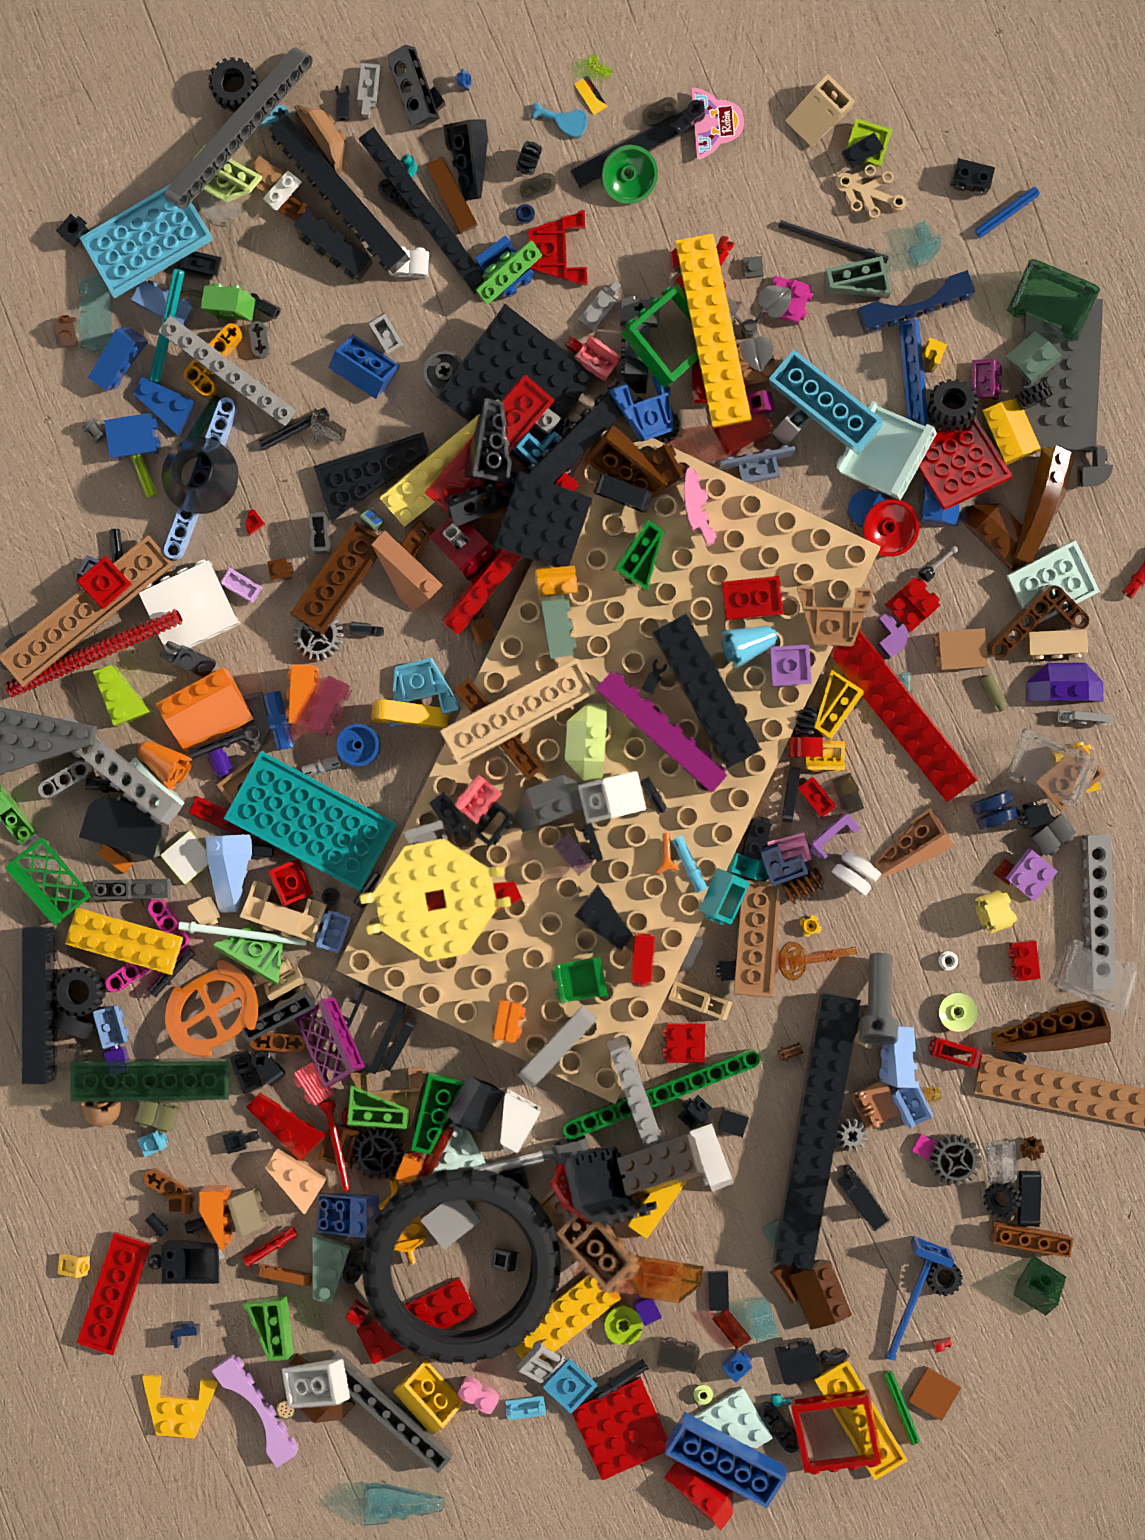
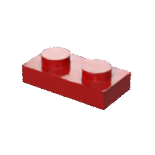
[798,776,837,818]

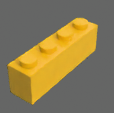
[627,1180,688,1239]

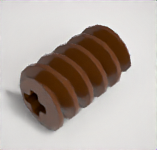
[781,867,824,905]

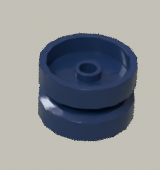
[970,790,1020,830]

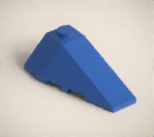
[919,479,960,526]

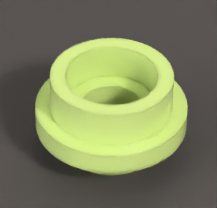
[694,1384,713,1405]

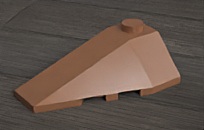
[371,530,442,611]
[874,808,955,878]

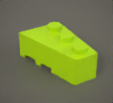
[93,665,154,727]

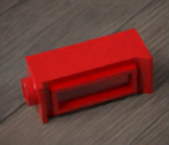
[928,1036,982,1069]

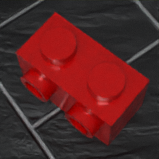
[1007,940,1041,982]

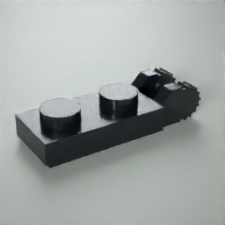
[160,641,216,678]

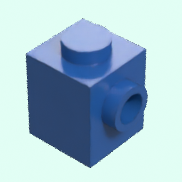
[721,1349,753,1383]

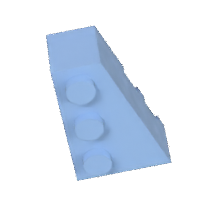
[879,1025,919,1088]

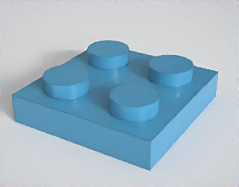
[543,1357,597,1414]

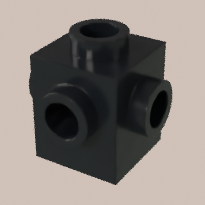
[678,1095,712,1130]

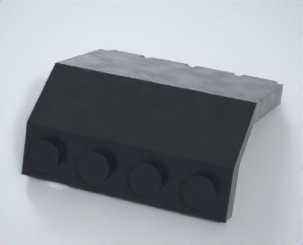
[564,1146,658,1226]

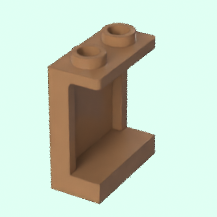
[933,628,988,671]

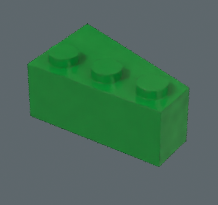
[612,520,664,591]

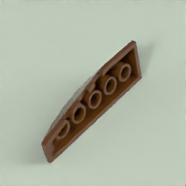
[1014,446,1074,564]
[991,998,1111,1052]

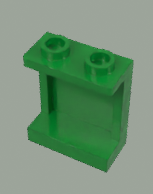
[551,956,608,1004]

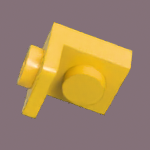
[57,1254,90,1278]

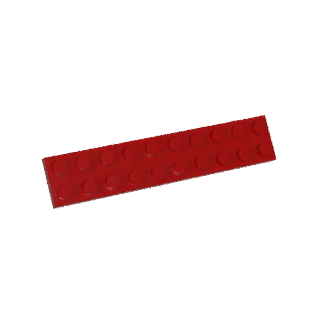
[830,629,978,802]

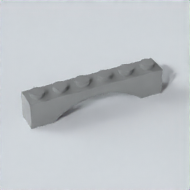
[607,1035,663,1148]

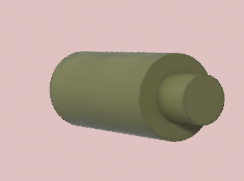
[980,674,1006,712]

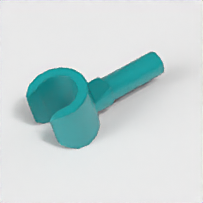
[770,1393,792,1407]

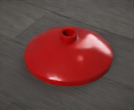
[863,499,920,557]

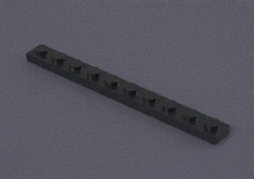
[358,127,485,294]

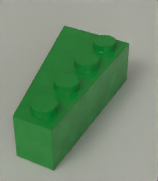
[410,1071,465,1154]

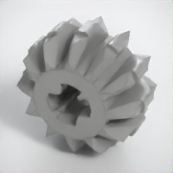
[836,1119,868,1152]

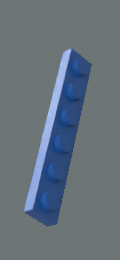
[899,319,929,427]

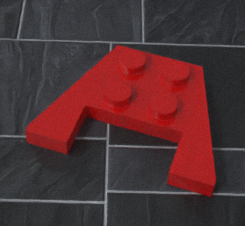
[528,210,588,286]

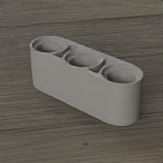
[38,761,93,798]

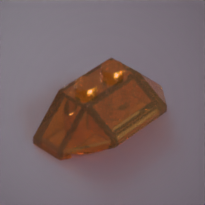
[628,1255,704,1303]

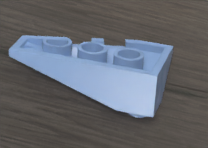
[206,835,252,913]

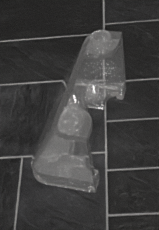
[1007,728,1099,807]
[1049,938,1140,1016]

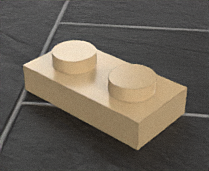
[264,966,304,1001]

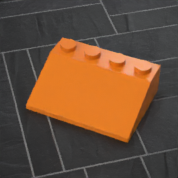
[156,667,254,755]

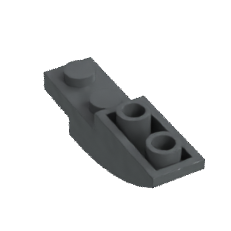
[93,879,171,900]

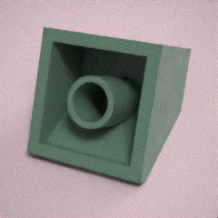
[1005,332,1061,386]

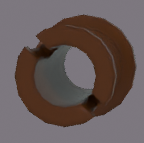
[777,1042,803,1061]

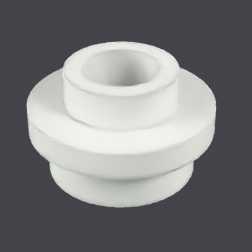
[938,951,958,971]

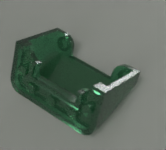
[1007,259,1100,341]

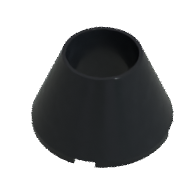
[161,437,239,514]

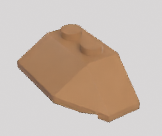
[294,105,346,175]

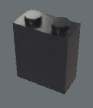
[446,1075,505,1133]

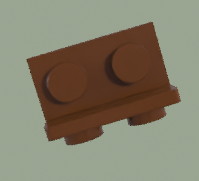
[645,442,686,490]

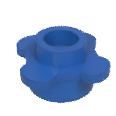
[457,68,472,91]

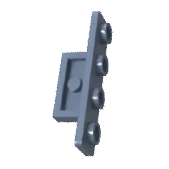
[719,445,795,484]

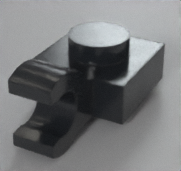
[223,1130,260,1154]

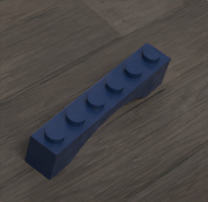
[857,270,975,334]

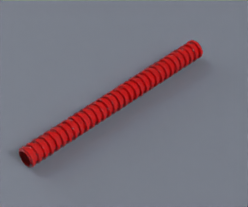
[5,609,183,698]

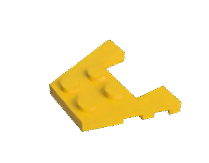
[143,1374,219,1439]

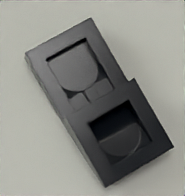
[229,1050,263,1095]

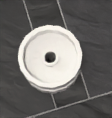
[832,850,881,896]

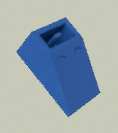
[317,1193,379,1238]

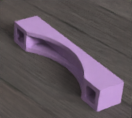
[212,1354,298,1468]

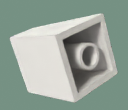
[578,772,646,824]
[500,1089,541,1153]

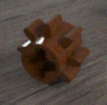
[1020,1136,1045,1161]

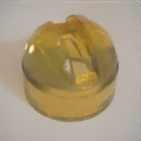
[925,1086,942,1102]

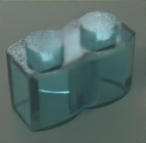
[743,1296,779,1343]

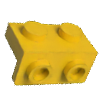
[805,741,845,772]

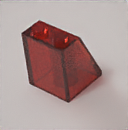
[711,414,773,457]

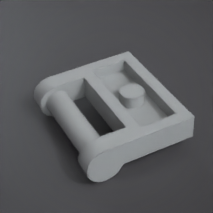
[516,1341,566,1385]

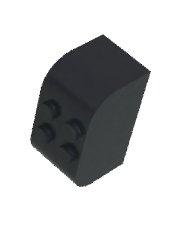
[79,796,169,859]

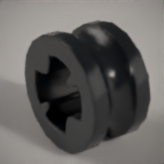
[322,888,340,905]

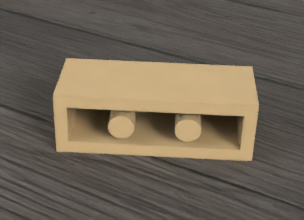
[1025,630,1088,660]

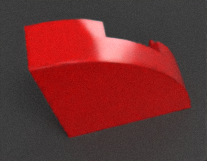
[246,509,265,536]
[932,1337,952,1353]

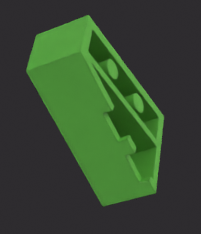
[348,1085,409,1129]

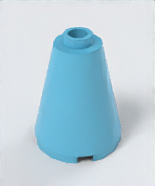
[721,626,777,668]

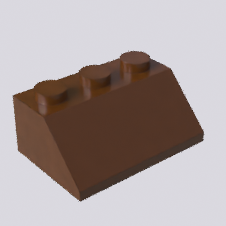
[789,1259,852,1330]

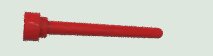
[319,1099,350,1192]

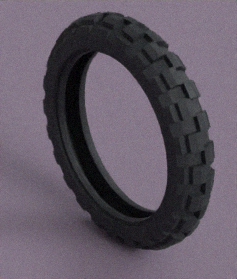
[362,1167,561,1364]

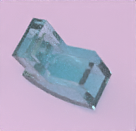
[908,220,941,269]

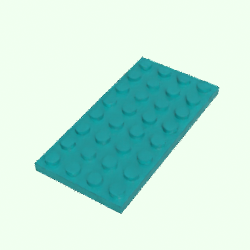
[224,751,397,891]

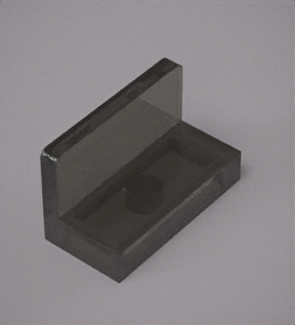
[165,268,211,298]

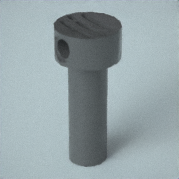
[859,953,899,1045]

